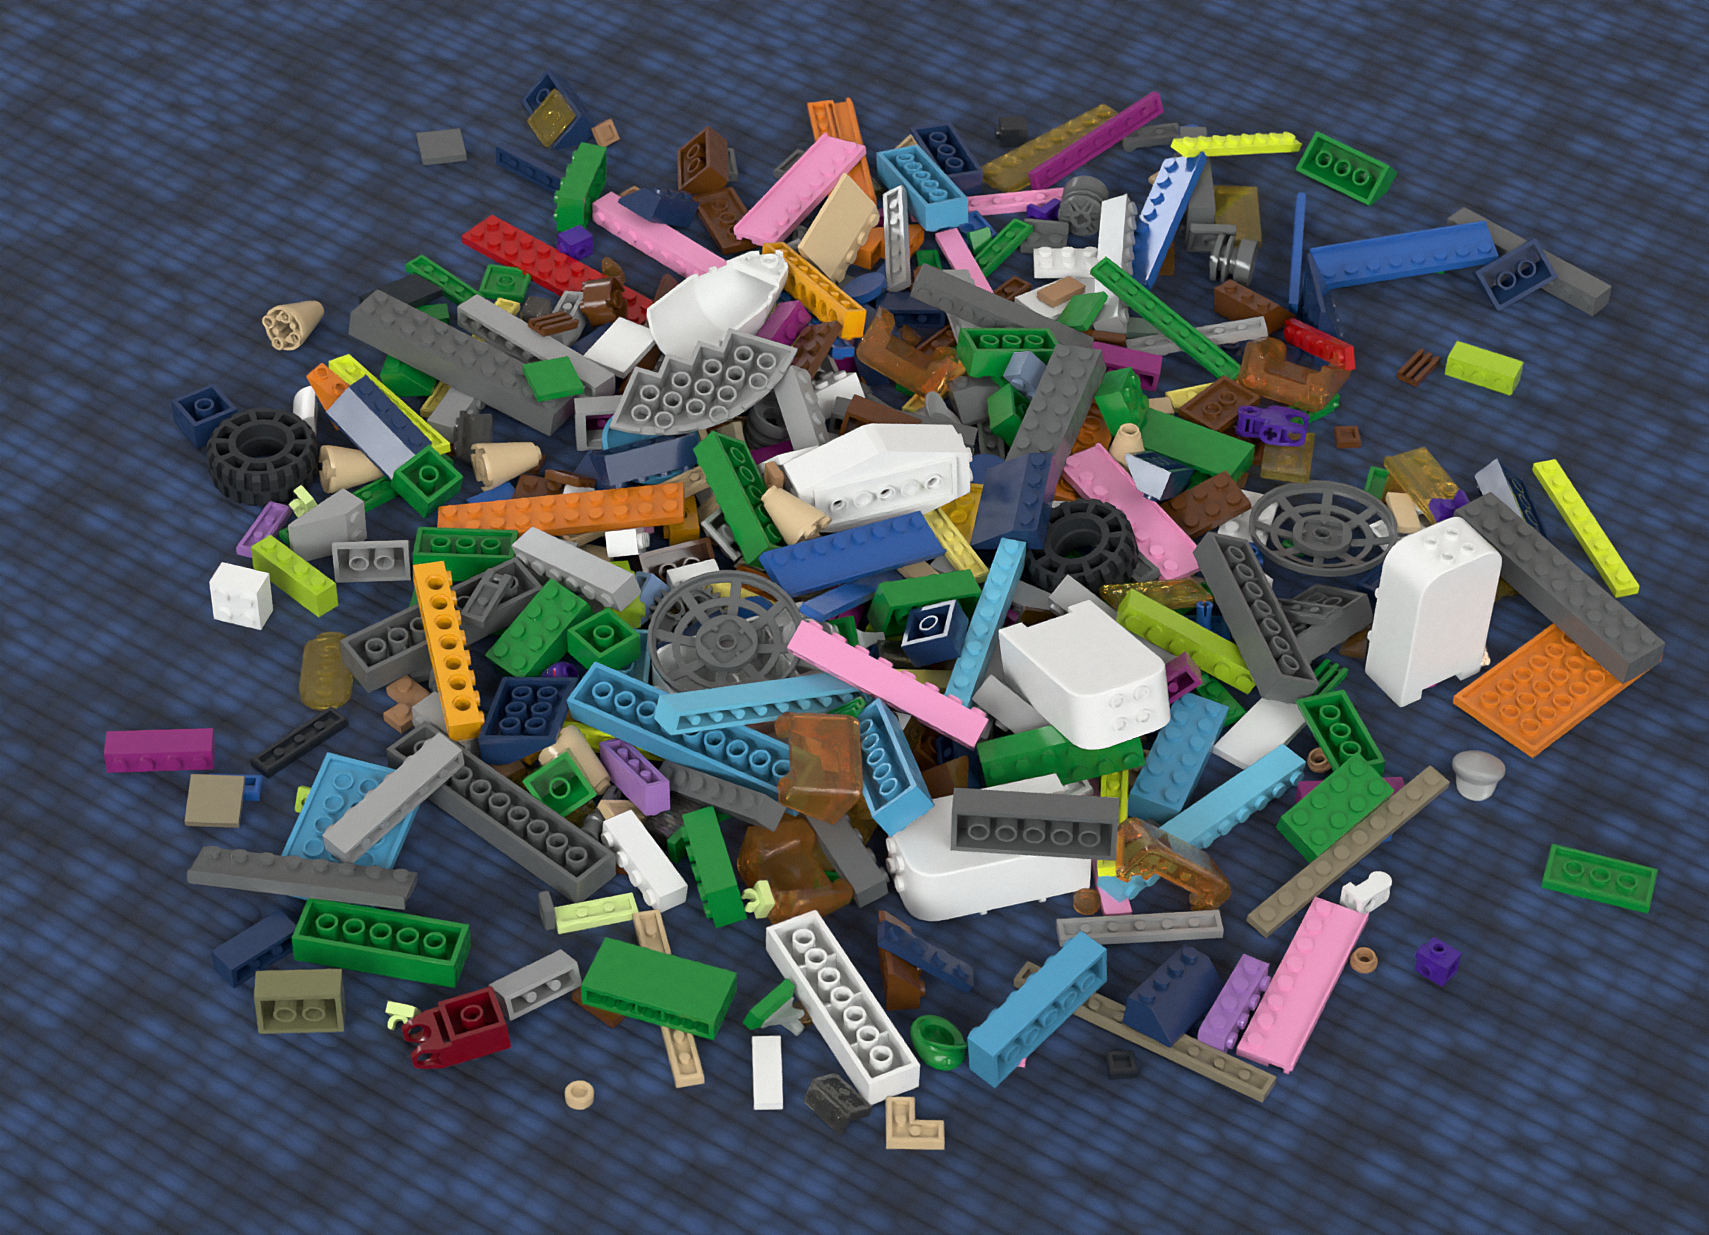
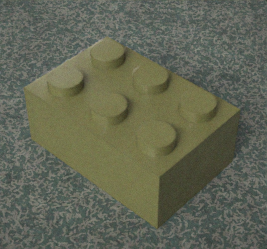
[254,969,346,1034]

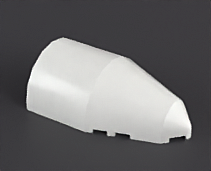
[647,250,788,360]

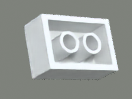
[811,370,865,420]

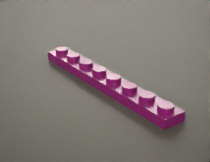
[1028,91,1164,191]

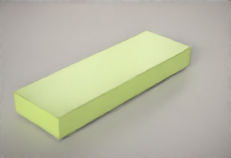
[554,893,639,934]

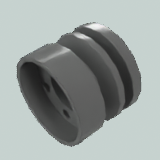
[1058,176,1109,236]
[1209,234,1258,288]
[742,390,790,450]

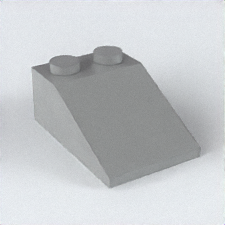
[288,488,367,561]
[701,507,743,562]

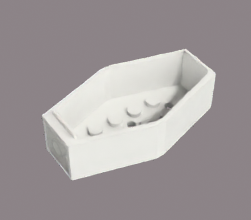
[783,423,973,532]

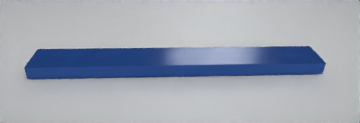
[1287,192,1306,316]
[800,569,906,623]

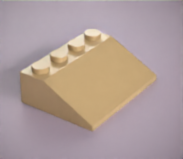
[797,173,880,286]

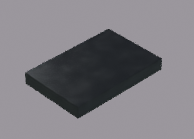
[359,273,443,308]

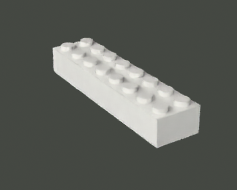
[766,910,920,1106]

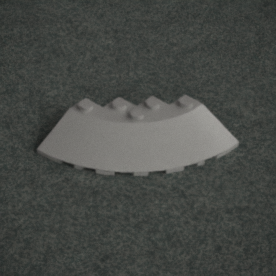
[609,328,798,435]

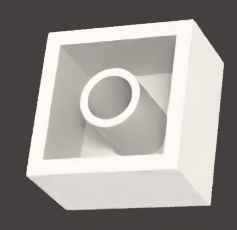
[209,562,273,630]

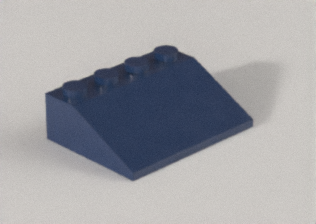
[1299,254,1343,367]
[970,453,1059,549]
[478,677,579,765]

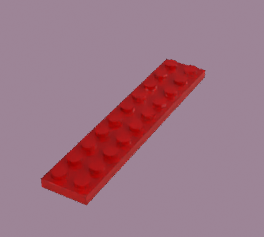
[461,215,653,326]

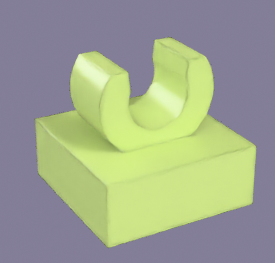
[289,485,317,518]
[741,880,775,919]
[385,1001,421,1033]

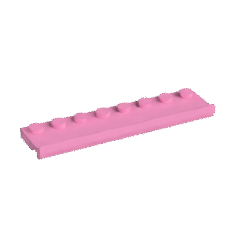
[734,133,866,246]
[1061,443,1202,588]
[1236,897,1369,1074]

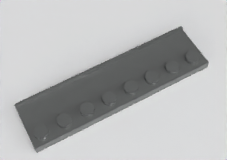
[187,846,417,910]

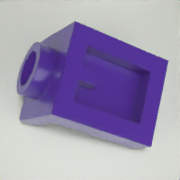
[1027,198,1061,221]
[1428,490,1470,523]

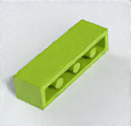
[251,535,338,618]

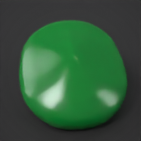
[910,1015,968,1071]

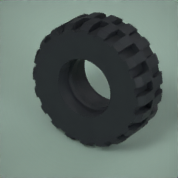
[207,407,319,506]
[1025,498,1139,601]

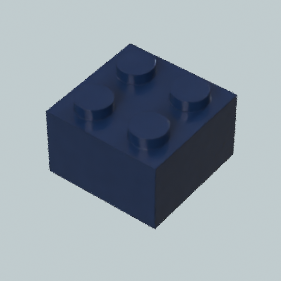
[171,383,238,448]
[901,599,969,667]

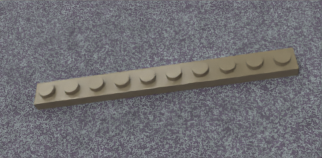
[1246,766,1450,938]
[1014,961,1277,1103]

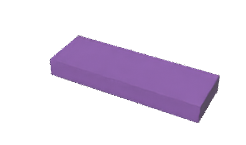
[236,501,292,558]

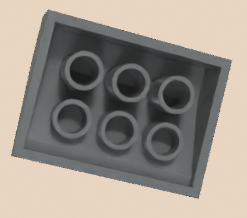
[1288,583,1374,664]

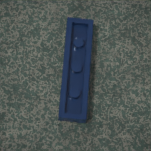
[877,919,974,993]

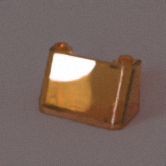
[856,306,959,398]
[1238,336,1352,412]
[774,712,863,825]
[1116,817,1231,911]
[737,819,853,925]

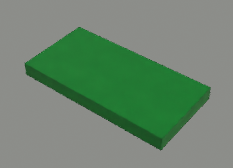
[1541,844,1658,914]

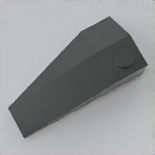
[946,376,1025,426]

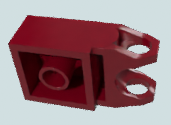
[401,986,511,1069]

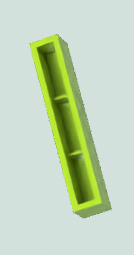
[1116,588,1256,694]

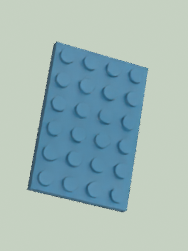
[281,752,420,909]

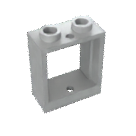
[574,395,623,451]

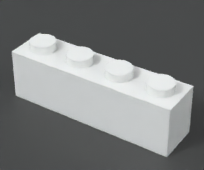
[605,527,650,558]
[601,810,688,913]

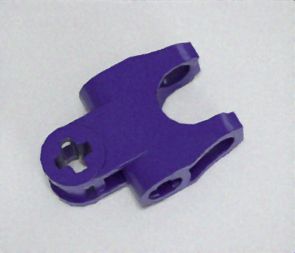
[1235,405,1309,447]

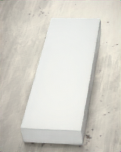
[752,1036,783,1110]

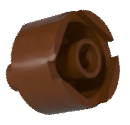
[580,277,628,327]

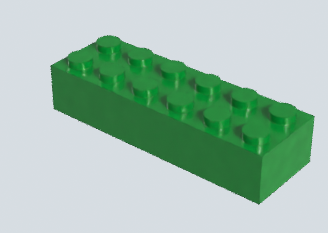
[693,431,788,570]
[977,725,1146,788]
[292,898,471,988]

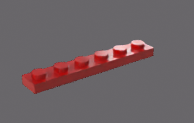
[1283,318,1355,371]

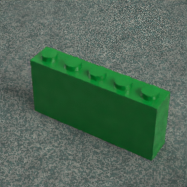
[1139,407,1255,483]
[581,937,737,1040]

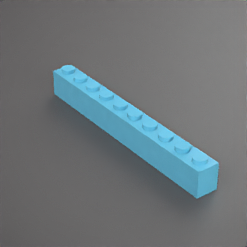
[944,538,1026,710]
[654,673,886,735]
[1097,744,1306,903]

